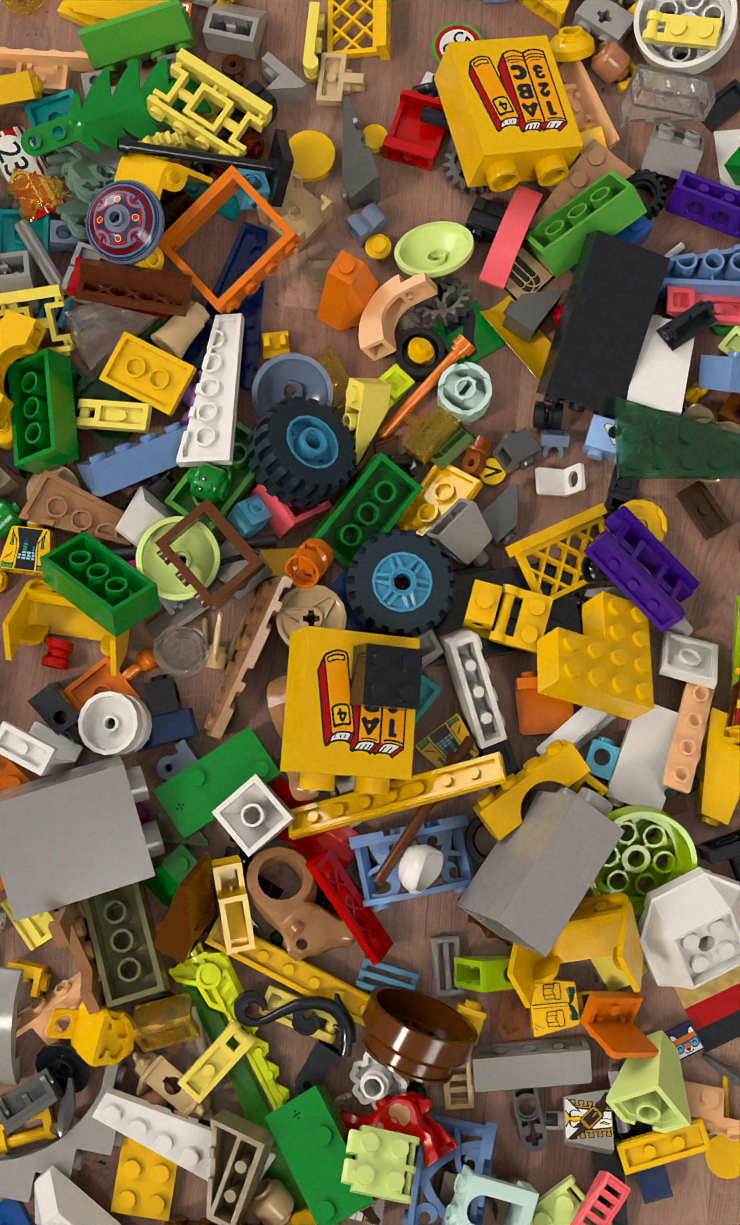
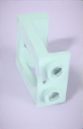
[444,1164,539,1225]

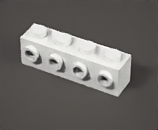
[439,628,507,749]

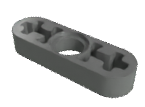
[510,1087,547,1151]

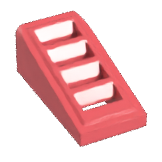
[570,1170,631,1225]

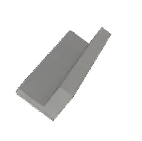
[471,1036,592,1092]

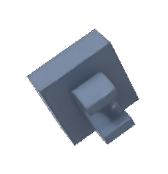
[539,428,570,458]

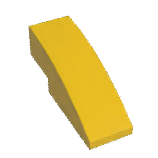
[211,855,256,955]

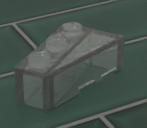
[618,64,716,128]
[64,302,156,371]

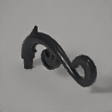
[233,989,356,1057]

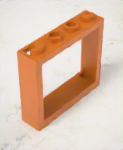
[158,165,302,315]

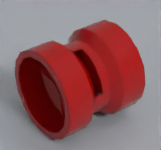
[40,637,74,670]

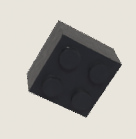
[350,643,423,711]

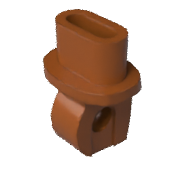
[460,435,493,477]

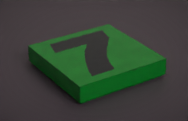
[431,300,505,365]

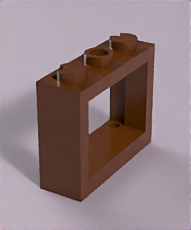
[155,498,266,611]

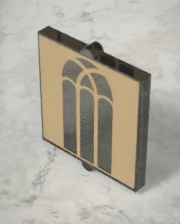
[504,245,554,301]

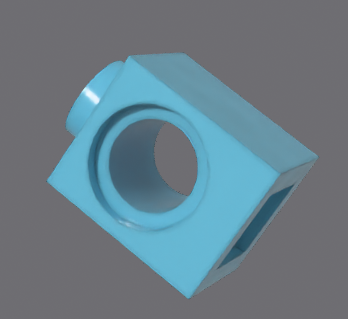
[235,168,271,210]
[226,494,273,540]
[583,736,621,782]

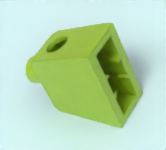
[454,955,515,992]

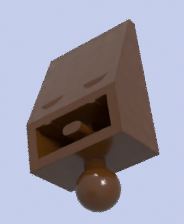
[153,852,218,964]

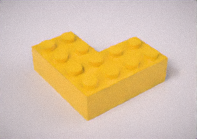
[537,591,654,720]

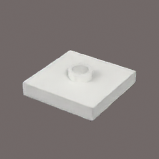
[658,631,719,689]

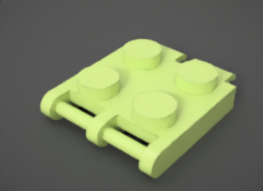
[341,1125,420,1204]
[530,1174,613,1225]

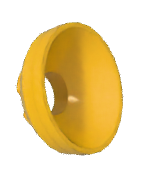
[550,26,596,62]

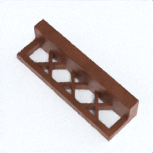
[75,258,192,317]

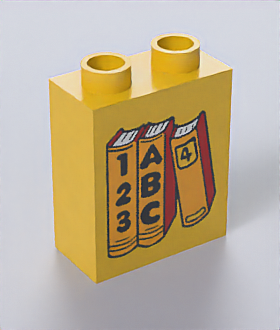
[434,35,584,192]
[280,626,420,795]

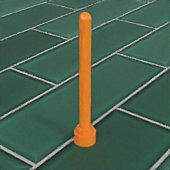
[378,334,476,439]

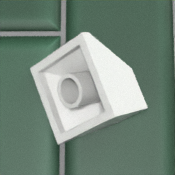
[212,774,297,857]

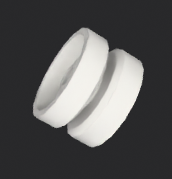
[78,691,152,756]

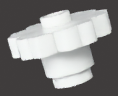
[349,1052,410,1110]

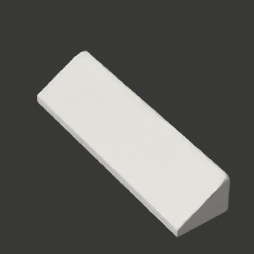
[536,707,618,756]

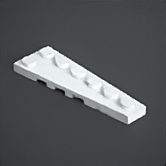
[176,313,245,467]
[92,1087,277,1182]

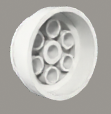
[634,0,739,76]

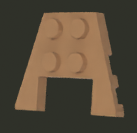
[48,900,101,1015]

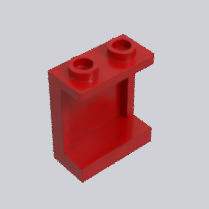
[382,89,446,172]

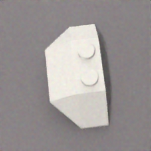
[34,1165,121,1225]

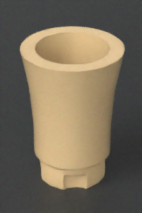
[151,300,210,359]

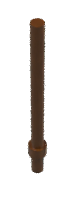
[372,736,475,886]

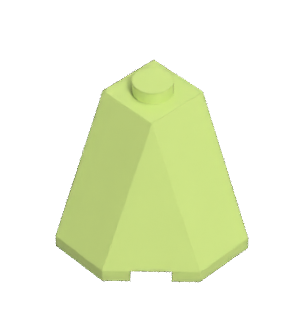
[606,1030,691,1133]

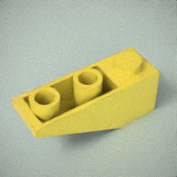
[342,378,392,465]

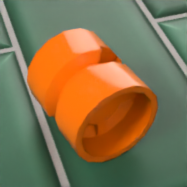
[284,538,334,588]

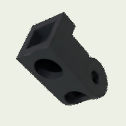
[295,1039,343,1095]

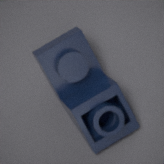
[137,708,199,752]
[622,1125,673,1204]

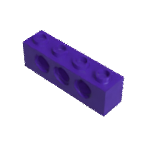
[665,169,740,239]

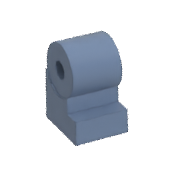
[346,202,390,248]
[50,220,89,254]
[157,739,201,780]

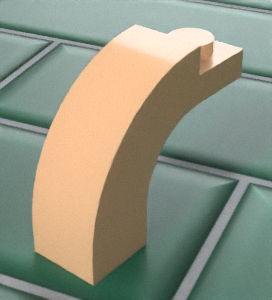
[359,272,438,361]

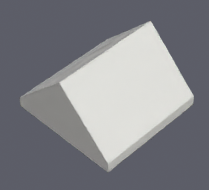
[115,486,176,547]

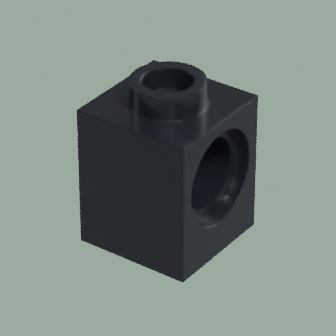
[144,674,182,717]

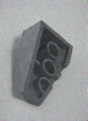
[339,96,381,211]

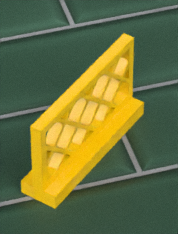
[327,0,391,61]
[505,503,610,600]

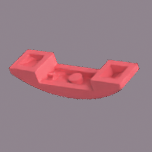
[479,185,543,290]
[666,286,740,326]

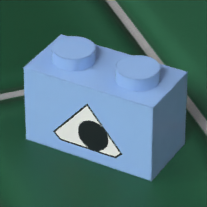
[581,414,647,468]

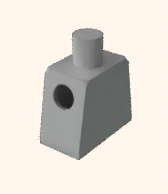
[425,498,492,567]

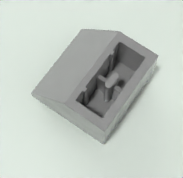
[202,2,269,60]
[641,122,705,179]
[0,250,40,318]

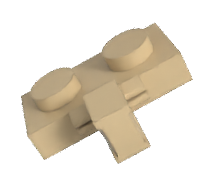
[316,52,365,107]

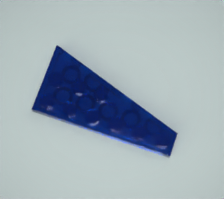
[182,221,269,392]

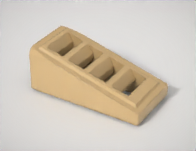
[443,1056,474,1110]

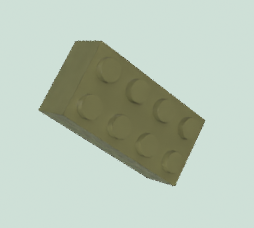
[82,880,171,1008]

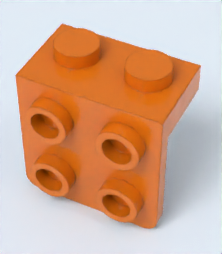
[514,671,574,736]
[579,991,659,1059]

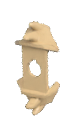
[132,1050,214,1122]

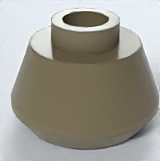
[306,258,336,287]

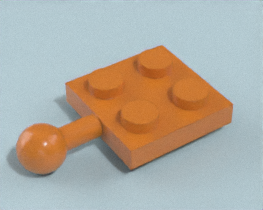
[63,649,158,712]

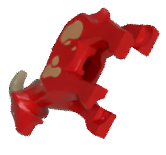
[332,1091,459,1179]

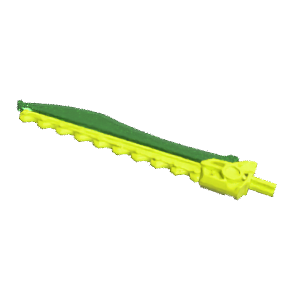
[169,941,308,1211]

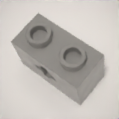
[572,0,634,46]

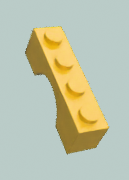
[0,309,46,429]
[472,739,591,841]

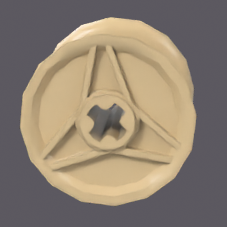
[276,584,347,650]

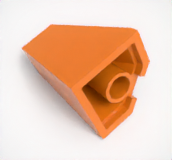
[316,250,381,332]

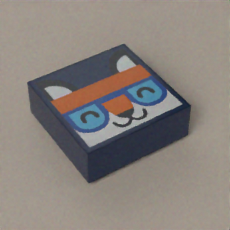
[664,1020,704,1061]

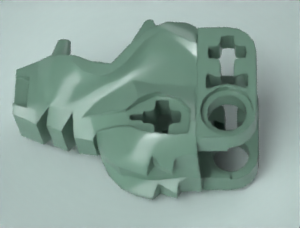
[45,145,117,240]

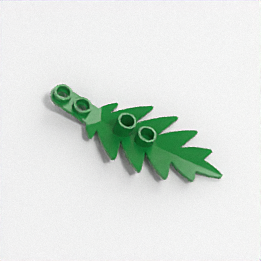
[21,57,212,157]

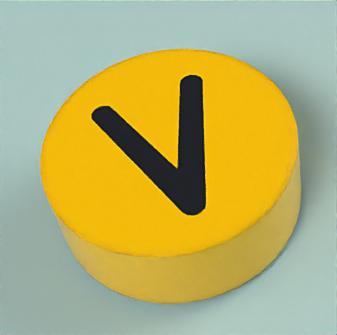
[479,458,506,487]

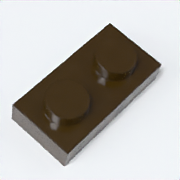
[676,480,731,541]

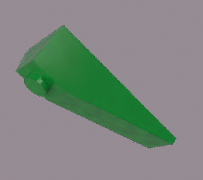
[144,843,261,934]

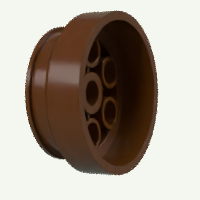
[362,986,478,1085]

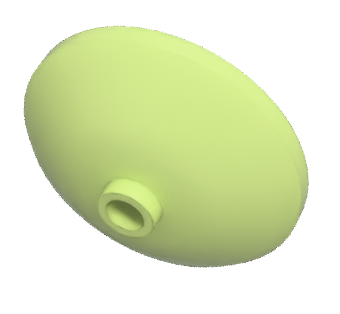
[394,221,474,279]
[136,516,221,601]

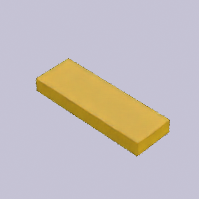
[615,1117,712,1175]

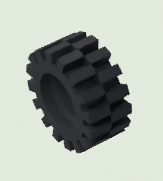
[627,169,668,221]

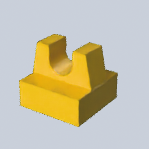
[261,331,290,362]

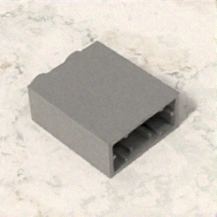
[0,755,165,922]
[456,785,624,957]

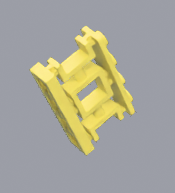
[146,48,273,157]
[0,284,76,364]

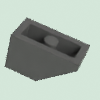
[503,289,563,344]
[481,482,518,548]

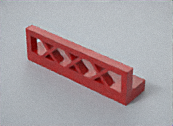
[305,849,394,965]

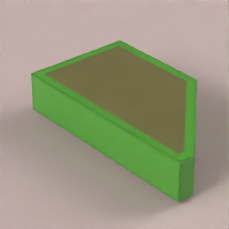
[158,813,210,846]

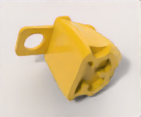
[46,1001,138,1067]

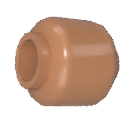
[591,41,630,83]

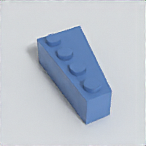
[657,244,740,300]
[697,351,740,393]
[77,422,188,497]

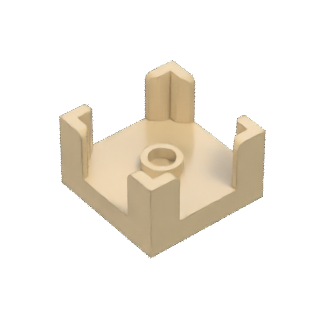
[257,169,333,253]

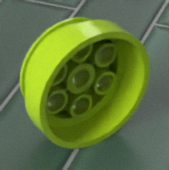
[589,805,698,920]

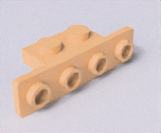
[0,47,95,94]
[559,60,620,151]
[661,682,715,794]
[16,966,101,1045]
[639,1081,740,1141]

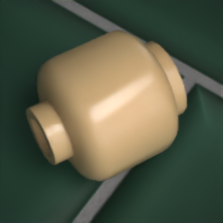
[250,1178,294,1225]

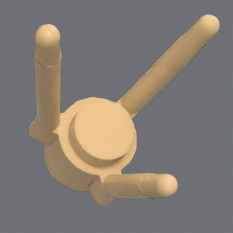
[201,612,247,670]

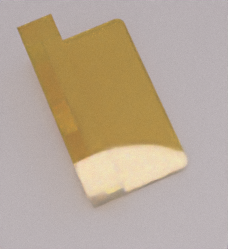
[315,344,349,411]
[133,992,200,1053]

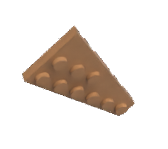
[204,575,294,740]

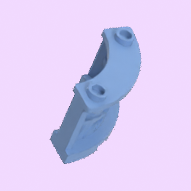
[349,814,475,911]
[402,1111,498,1225]

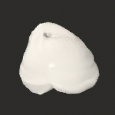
[398,844,444,894]

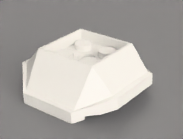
[637,867,740,990]

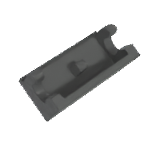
[0,1067,65,1135]

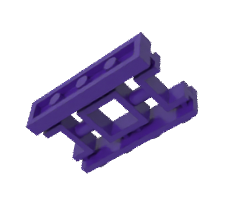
[584,505,699,632]

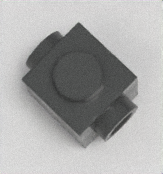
[492,427,541,474]

